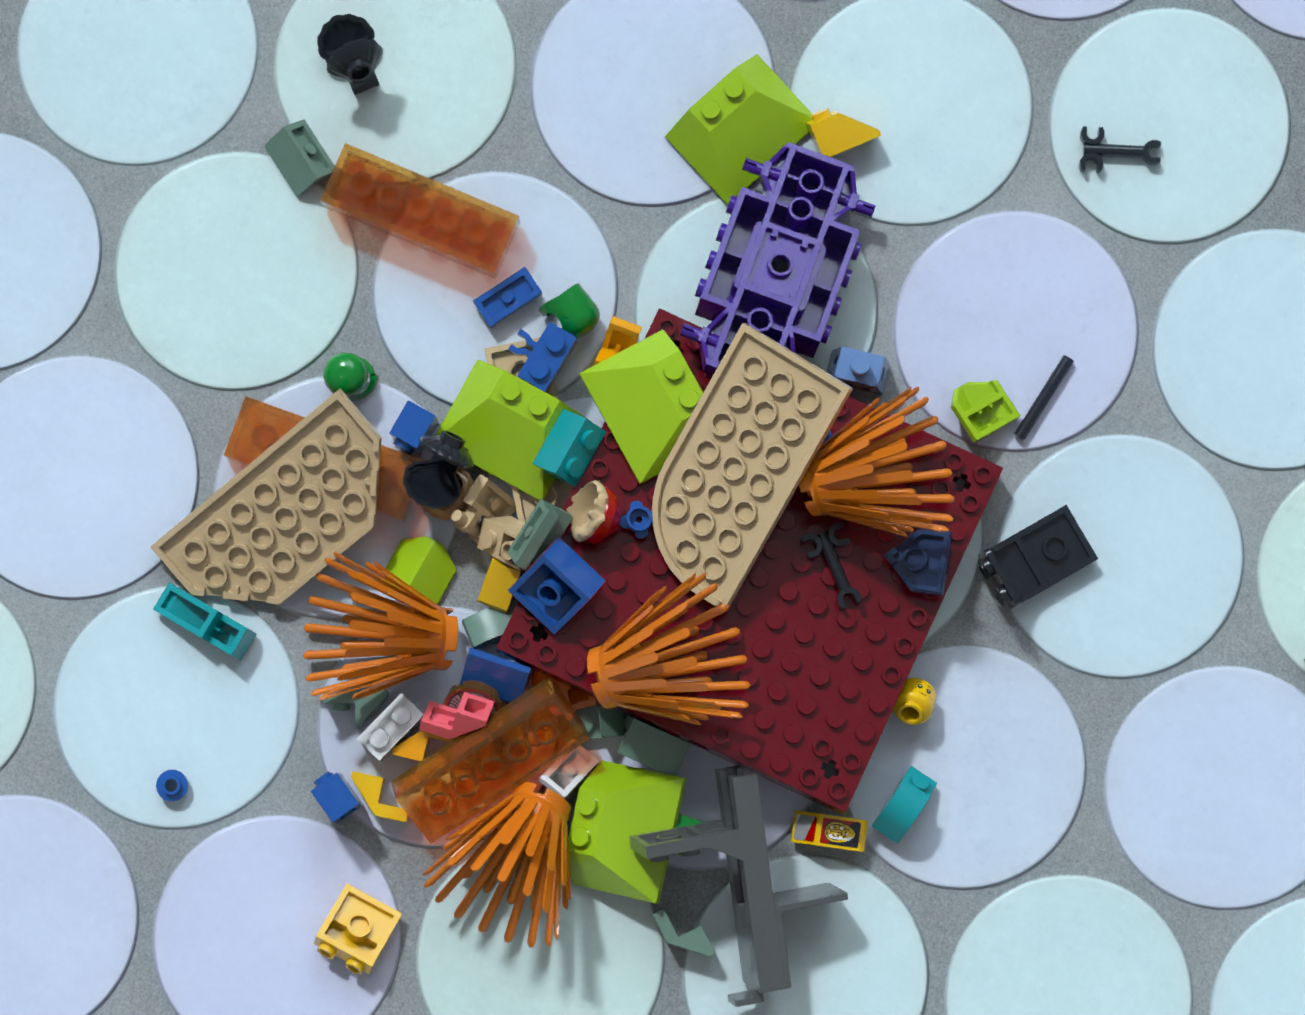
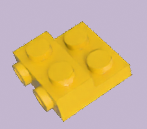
[313,883,402,975]

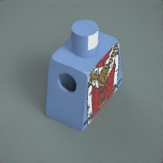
[827,347,890,395]

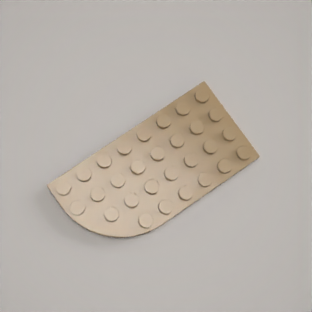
[652,323,853,607]

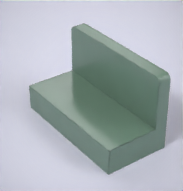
[265,119,338,196]
[507,499,573,570]
[618,715,690,776]

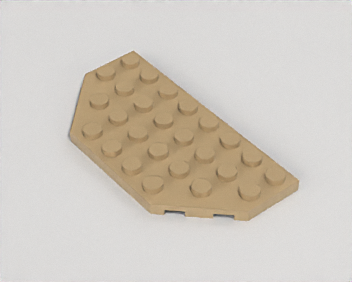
[151,388,382,605]

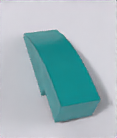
[153,582,257,661]

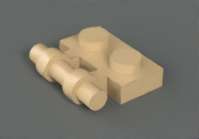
[451,474,516,544]

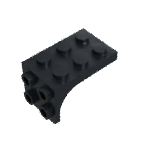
[977,504,1098,610]

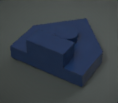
[884,528,953,596]

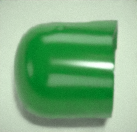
[538,283,600,339]
[323,352,378,401]

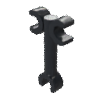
[1079,126,1161,173]
[800,522,861,610]

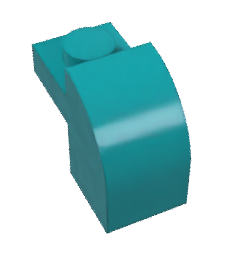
[872,765,937,844]

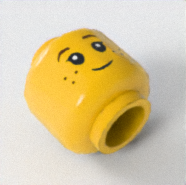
[893,678,937,725]

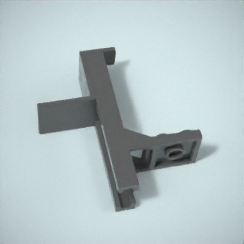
[629,765,848,1007]

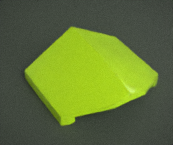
[951,380,1021,443]
[385,536,457,605]

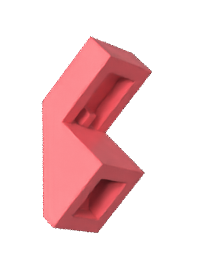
[419,692,495,739]

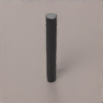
[1014,355,1074,441]

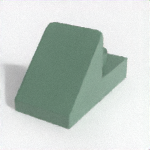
[323,690,389,730]
[567,705,628,742]

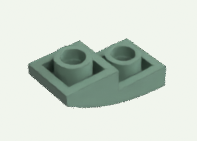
[462,599,518,649]

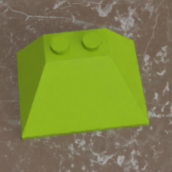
[665,54,813,206]
[579,330,703,484]
[436,359,586,500]
[568,760,687,904]

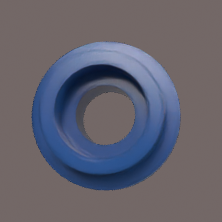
[156,770,188,801]

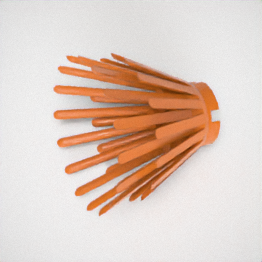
[799,387,955,537]
[303,552,458,700]
[587,573,750,725]
[422,782,572,948]

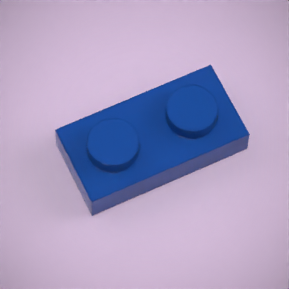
[473,267,543,328]

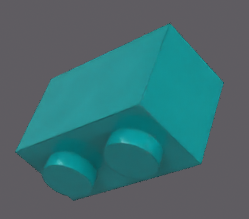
[532,409,606,487]

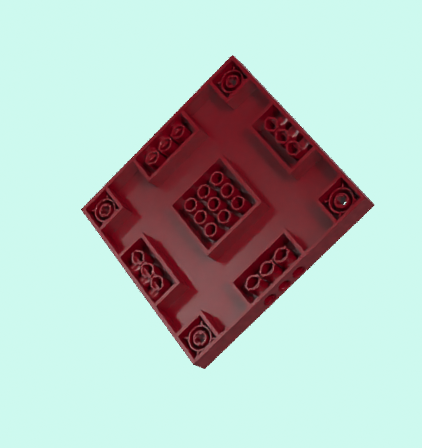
[496,308,1003,815]

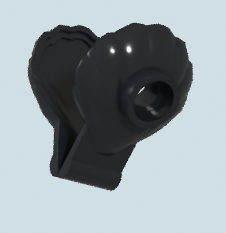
[317,13,383,95]
[402,430,473,509]

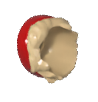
[566,480,620,544]

